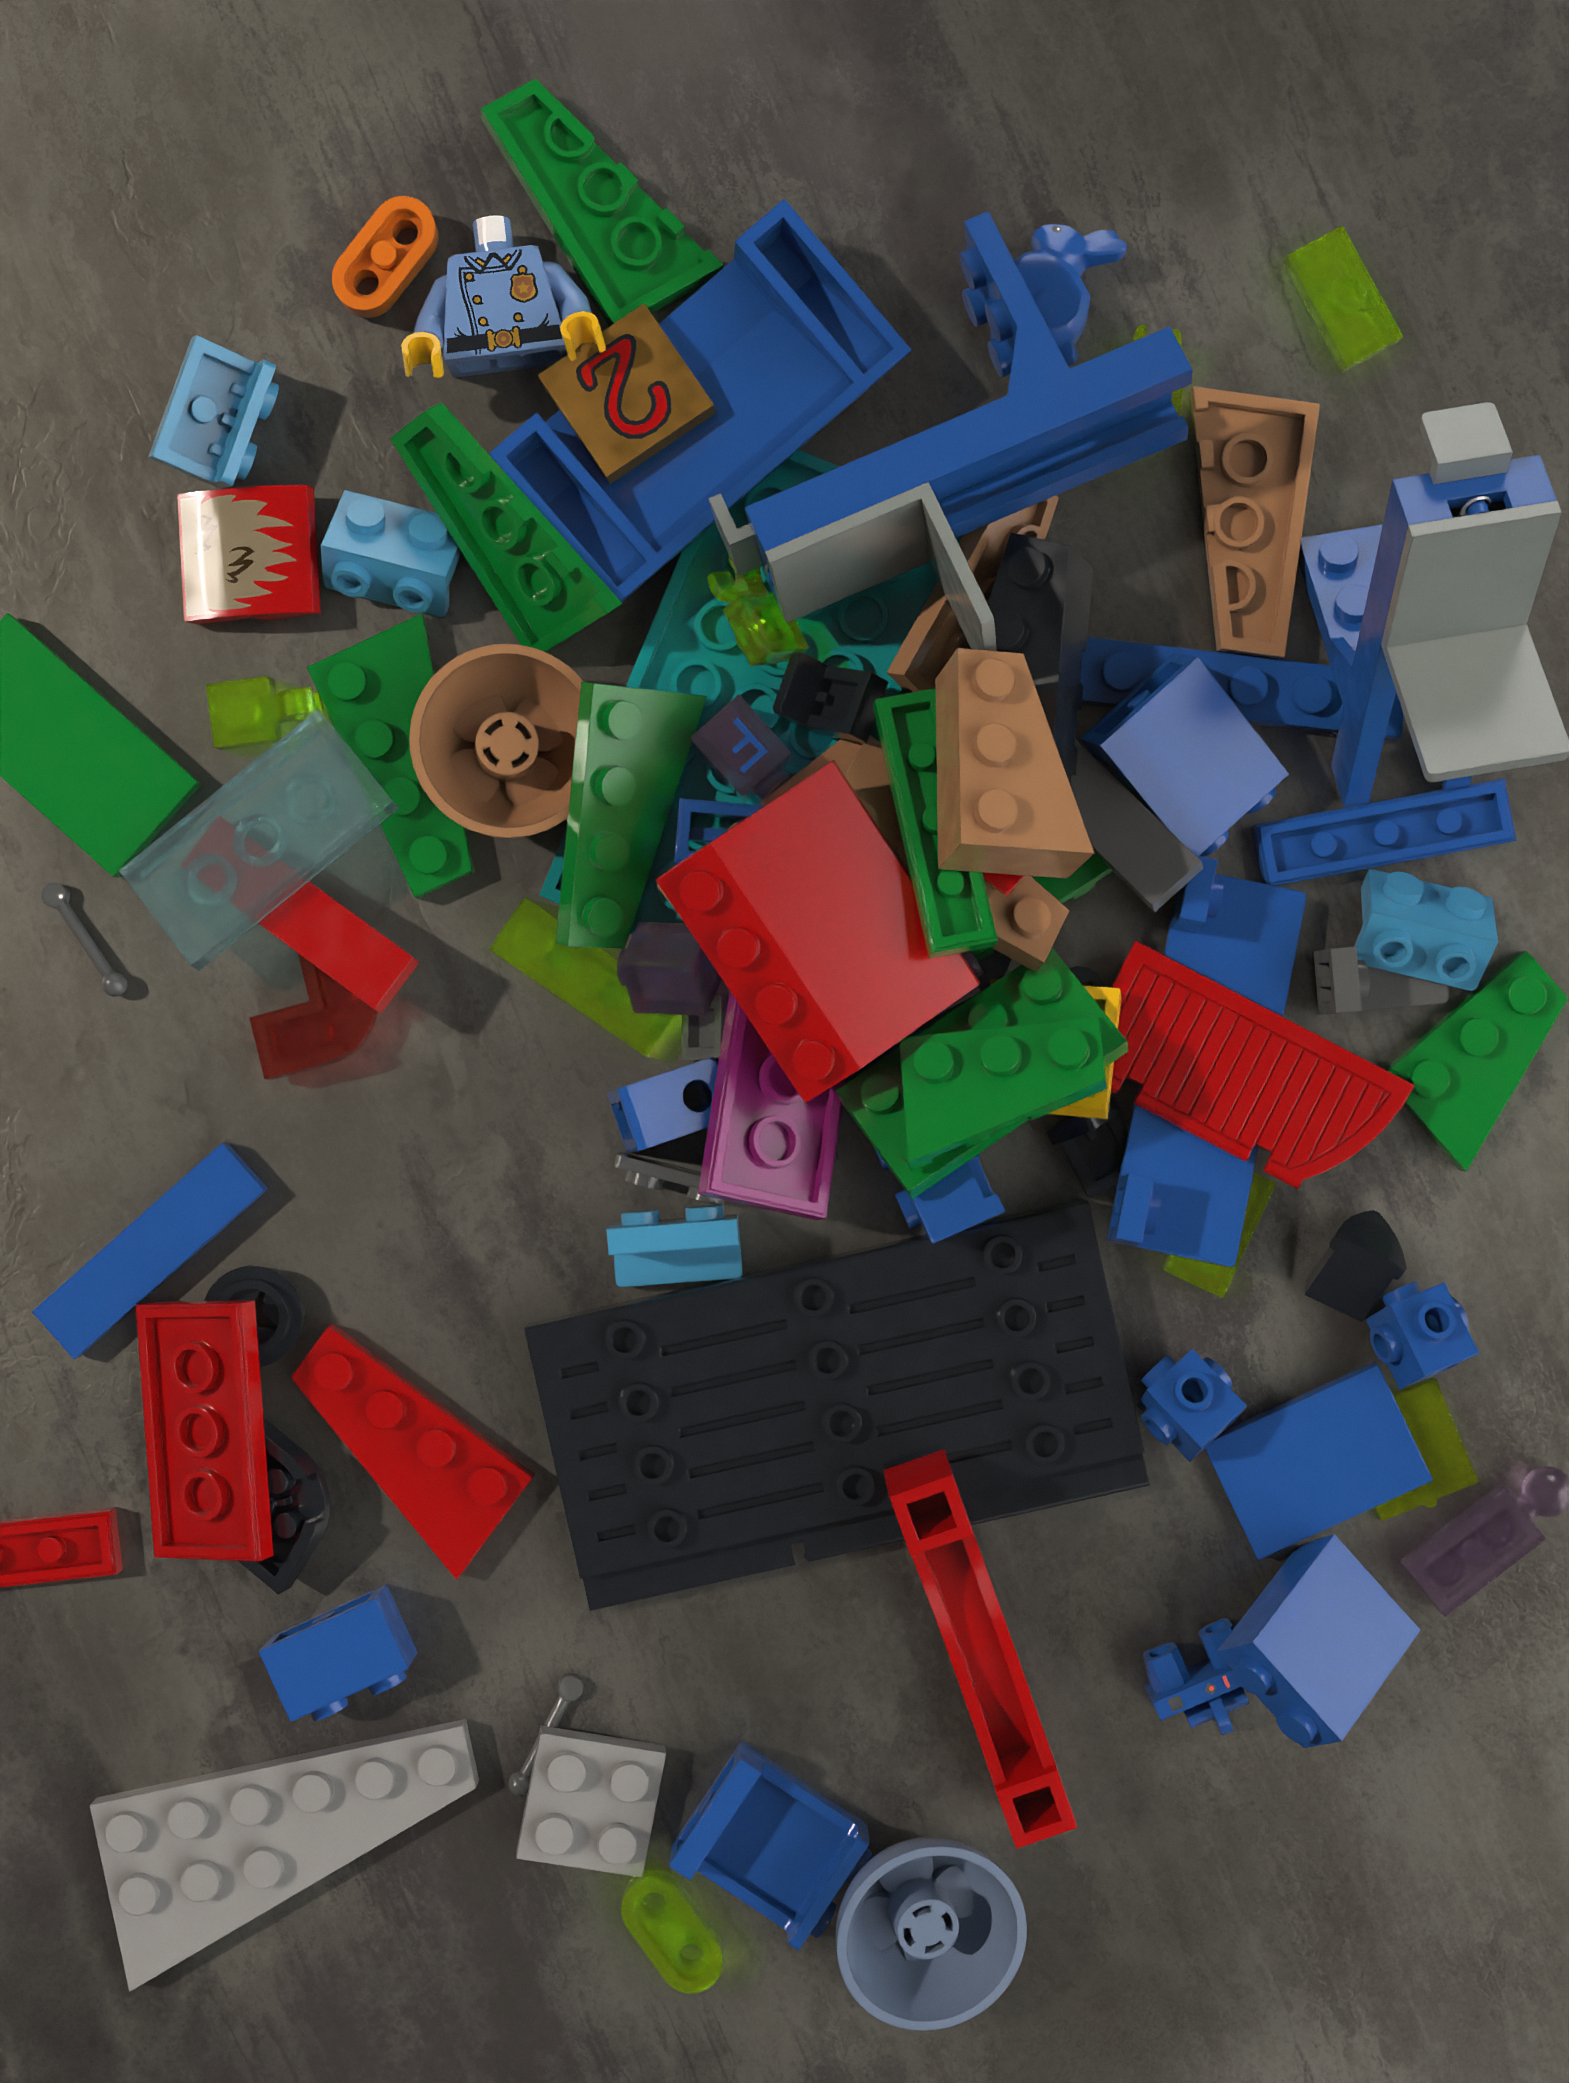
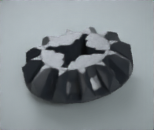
[204,1265,306,1367]

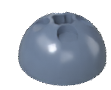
[835,1837,1027,2031]

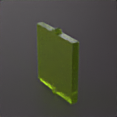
[1374,1378,1479,1522]

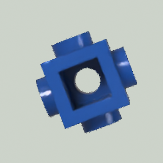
[1366,1281,1480,1390]
[1136,1349,1247,1462]

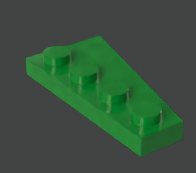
[481,78,724,327]
[389,402,623,652]
[307,613,475,899]
[556,682,707,949]

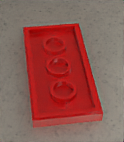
[135,1300,274,1561]

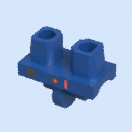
[1143,1618,1249,1736]

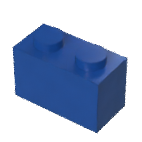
[258,1584,418,1722]

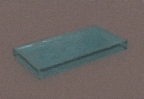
[119,709,399,971]

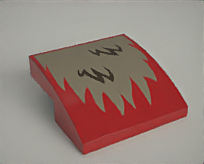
[177,485,321,625]

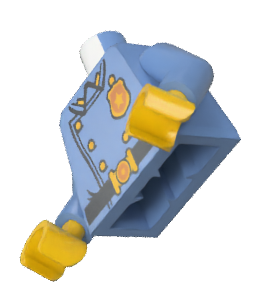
[401,215,606,378]

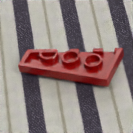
[290,1324,535,1580]

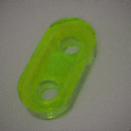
[621,1869,723,1994]

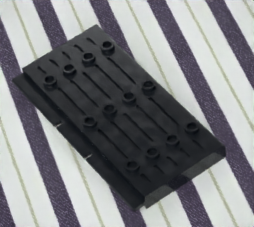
[524,1199,1150,1611]

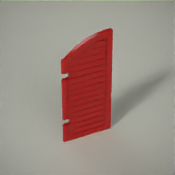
[1111,941,1415,1189]

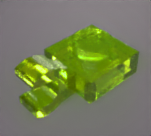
[707,557,809,666]
[206,676,324,750]

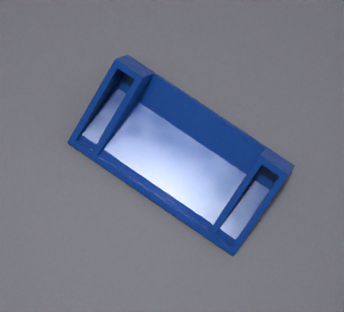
[489,199,912,602]

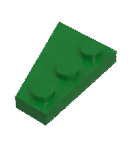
[1384,950,1569,1172]
[899,1016,1107,1172]

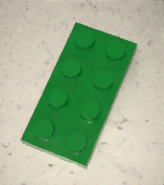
[836,948,1128,1199]

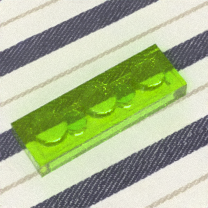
[488,897,682,1057]

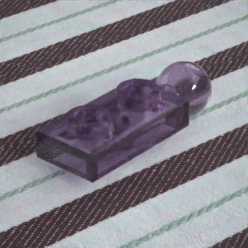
[1400,1466,1569,1617]

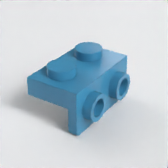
[148,335,279,489]
[321,490,462,617]
[1354,868,1498,991]
[606,1204,743,1287]

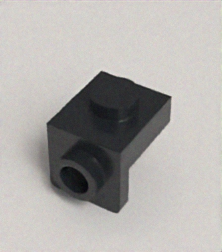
[773,652,888,743]

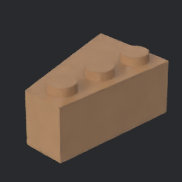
[935,648,1094,878]

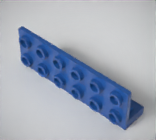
[1106,855,1306,1267]

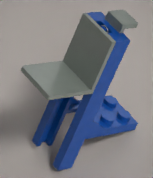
[708,211,1193,651]
[1298,402,1569,807]

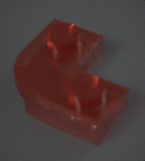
[249,954,378,1080]

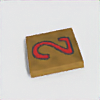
[538,304,717,484]

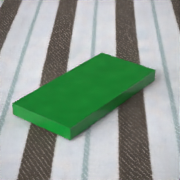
[0,613,202,878]

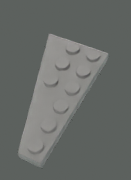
[90,1719,479,1992]

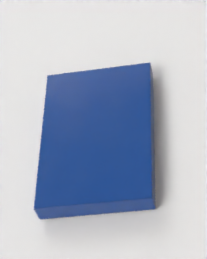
[1205,1362,1433,1560]

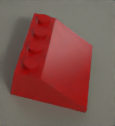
[655,760,980,1103]

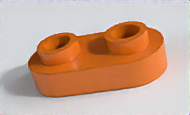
[332,196,439,318]

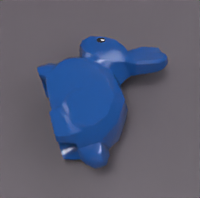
[1014,224,1127,366]

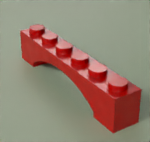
[883,1449,1078,1849]

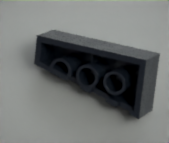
[987,532,1093,786]

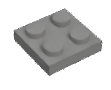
[516,1725,666,1878]

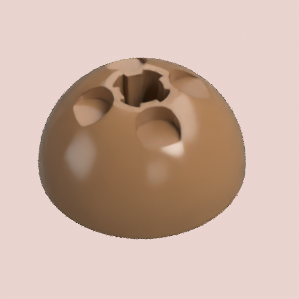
[409,644,584,838]

